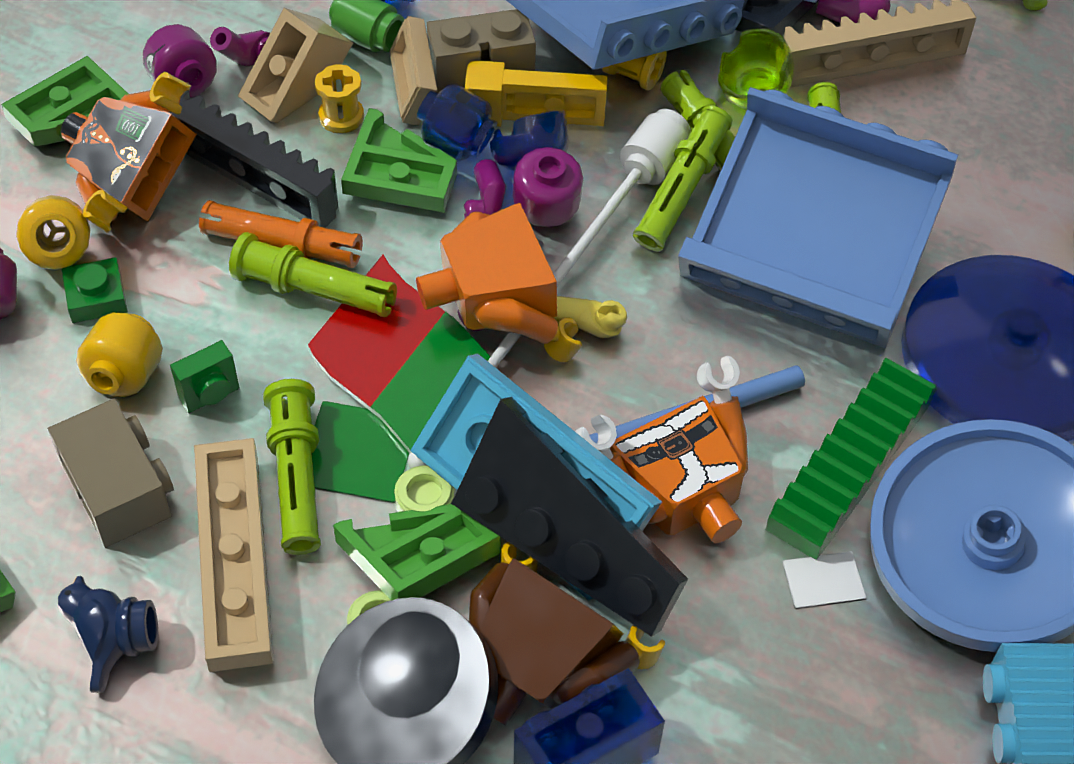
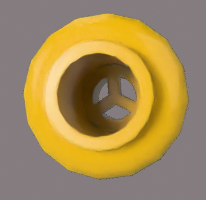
[16,195,91,270]
[76,312,163,397]

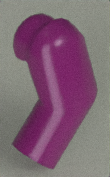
[816,0,891,23]
[464,159,506,218]

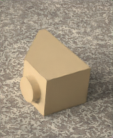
[238,8,353,123]

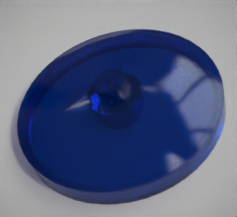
[901,255,1074,441]

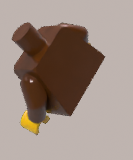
[469,542,665,726]

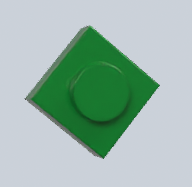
[62,257,128,323]
[170,340,240,414]

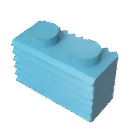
[983,643,1074,764]

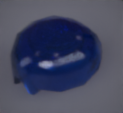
[490,111,569,172]

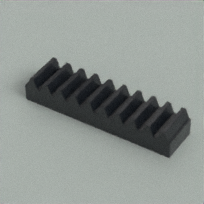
[170,90,338,228]

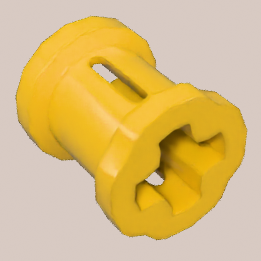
[602,51,667,91]
[315,64,364,133]

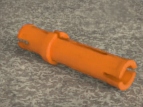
[199,200,363,268]

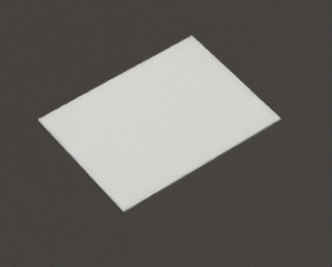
[782,551,866,608]

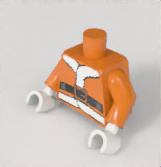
[575,356,748,543]

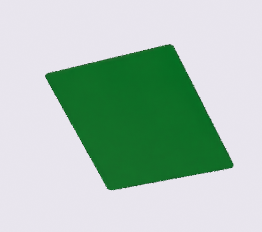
[312,401,409,502]

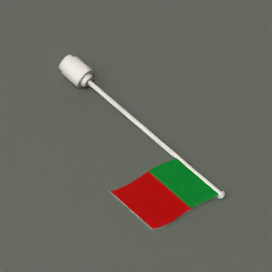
[308,109,691,468]

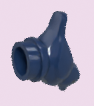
[58,576,158,693]

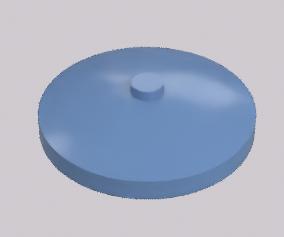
[870,419,1074,652]

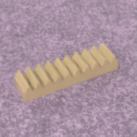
[776,0,977,88]
[194,438,274,672]

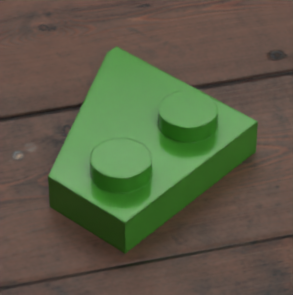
[1,56,129,147]
[341,108,457,213]
[333,504,501,600]

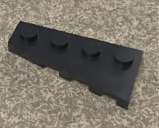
[451,397,688,637]

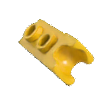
[465,61,608,127]

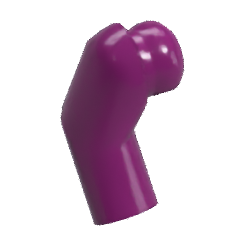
[210,27,270,66]

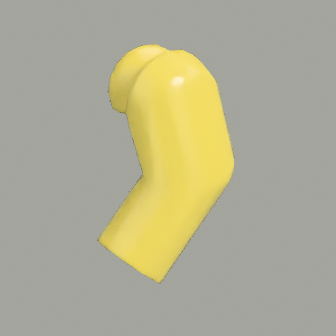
[554,296,627,339]

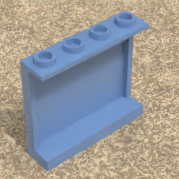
[506,0,745,70]
[678,87,958,348]

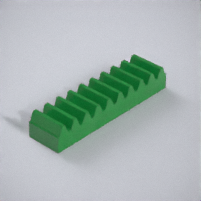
[765,358,937,560]

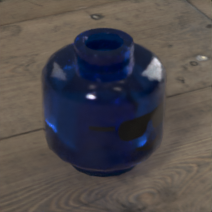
[416,84,497,162]

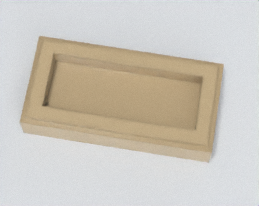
[390,16,437,125]

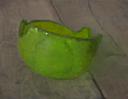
[718,28,794,110]

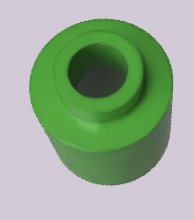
[329,0,405,52]

